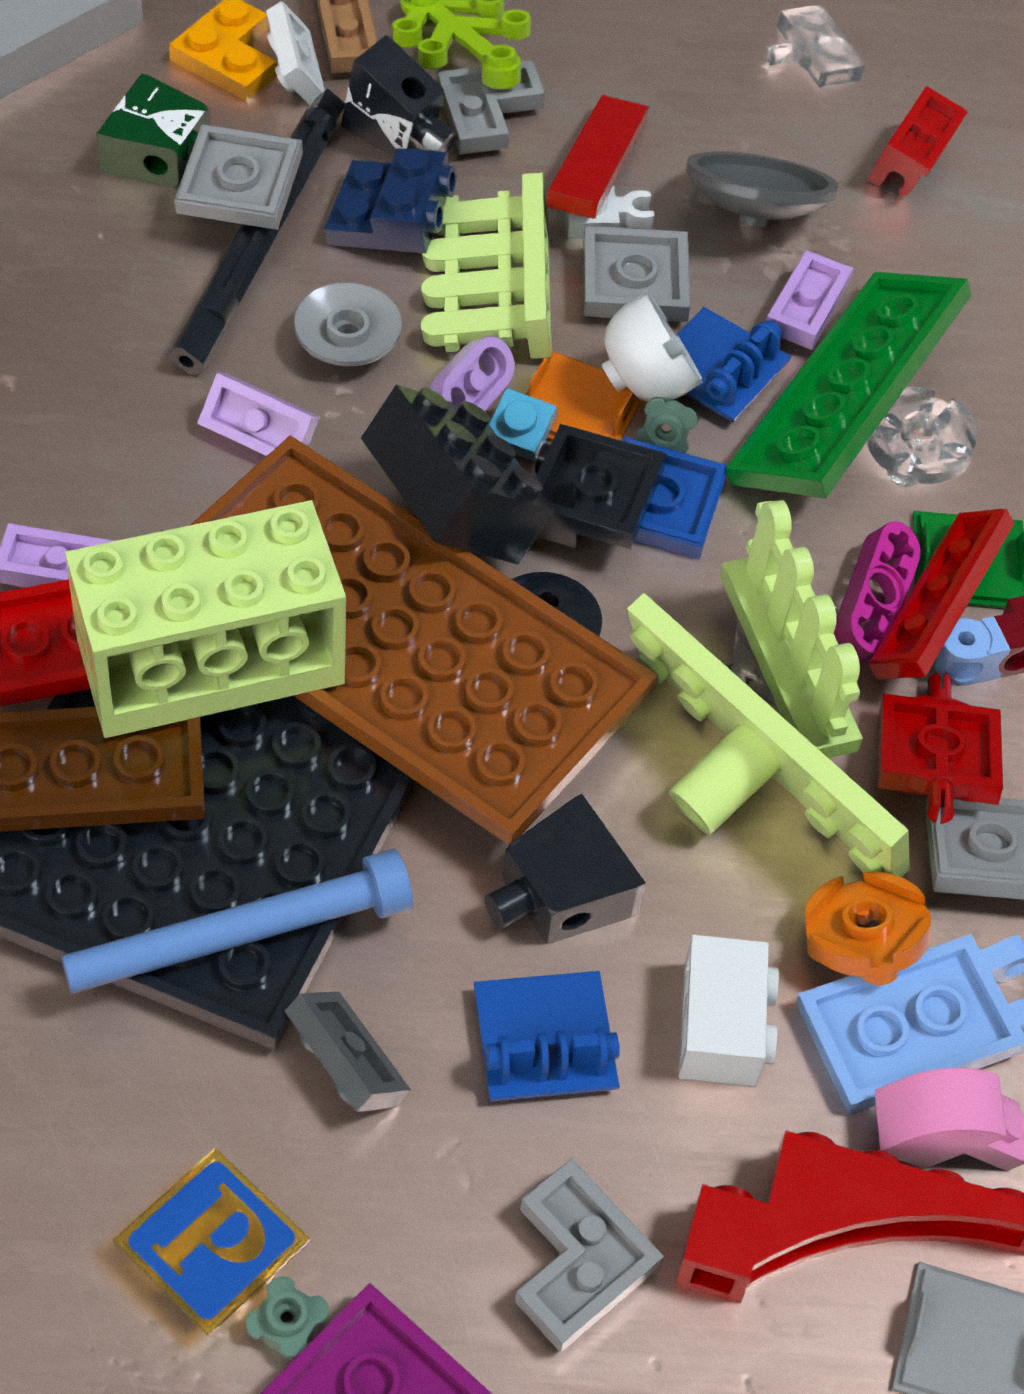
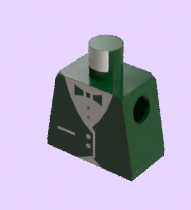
[96,73,210,188]

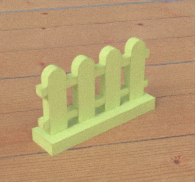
[421,172,552,359]
[720,500,863,758]

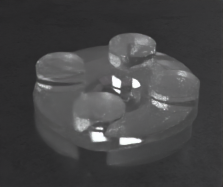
[867,387,978,487]

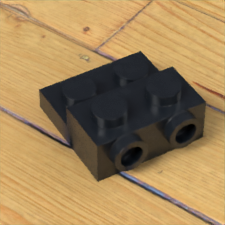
[535,424,667,549]

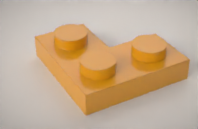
[169,0,277,102]

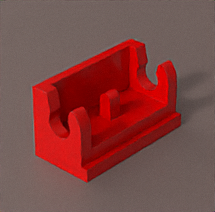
[867,86,968,196]

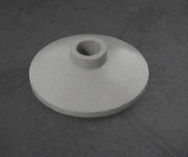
[294,282,402,366]

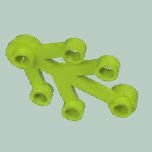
[392,0,531,89]

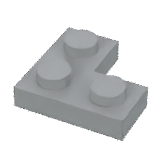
[437,60,545,155]
[514,1158,664,1353]

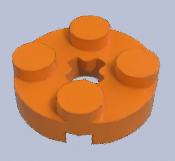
[805,871,932,985]

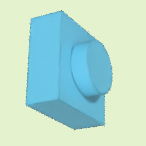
[489,388,558,462]

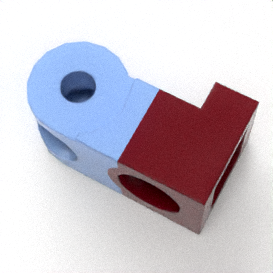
[933,596,1024,686]

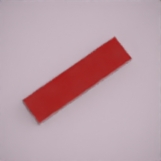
[546,95,649,219]
[868,509,1014,679]

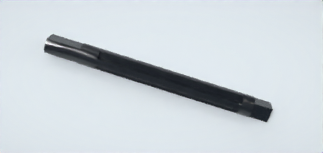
[169,88,345,375]

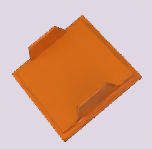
[525,351,643,442]

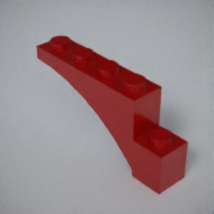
[675,1130,1024,1303]

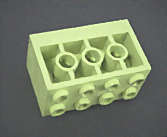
[65,500,346,738]

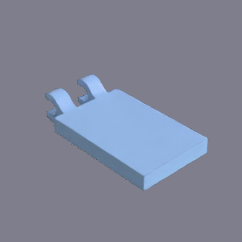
[796,934,1024,1115]

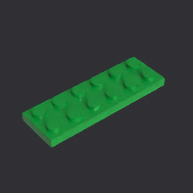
[725,272,972,498]

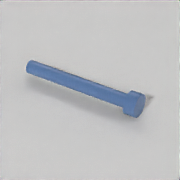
[61,849,413,994]

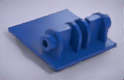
[677,307,792,422]
[474,971,620,1102]

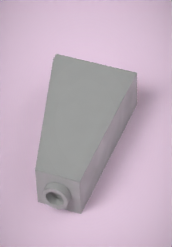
[0,0,143,99]

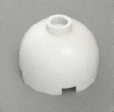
[602,291,703,402]

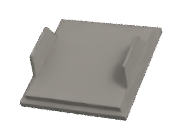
[892,1262,1024,1394]

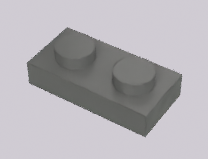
[285,991,411,1112]

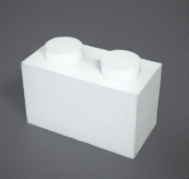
[679,934,779,1087]

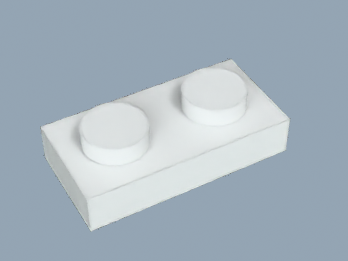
[266,1,325,106]

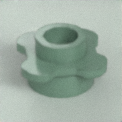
[636,398,698,453]
[245,1276,329,1359]

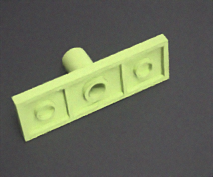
[627,593,910,877]

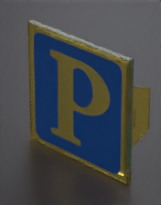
[113,1148,310,1337]

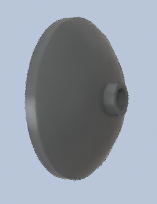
[686,151,838,227]

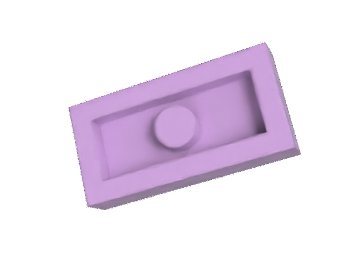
[766,250,854,350]
[197,372,320,456]
[0,523,113,587]

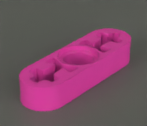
[833,521,921,663]

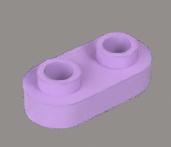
[430,336,515,411]

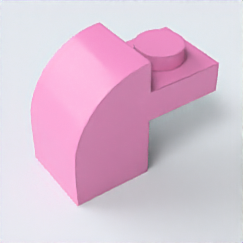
[874,1068,1024,1171]

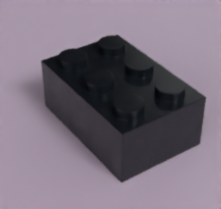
[361,384,556,564]

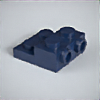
[324,148,457,253]

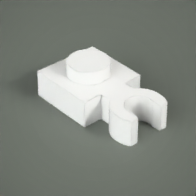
[564,186,654,238]

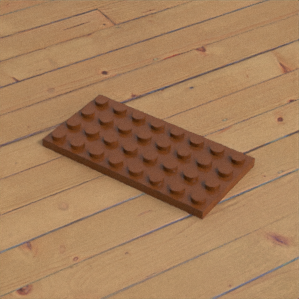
[189,435,658,845]

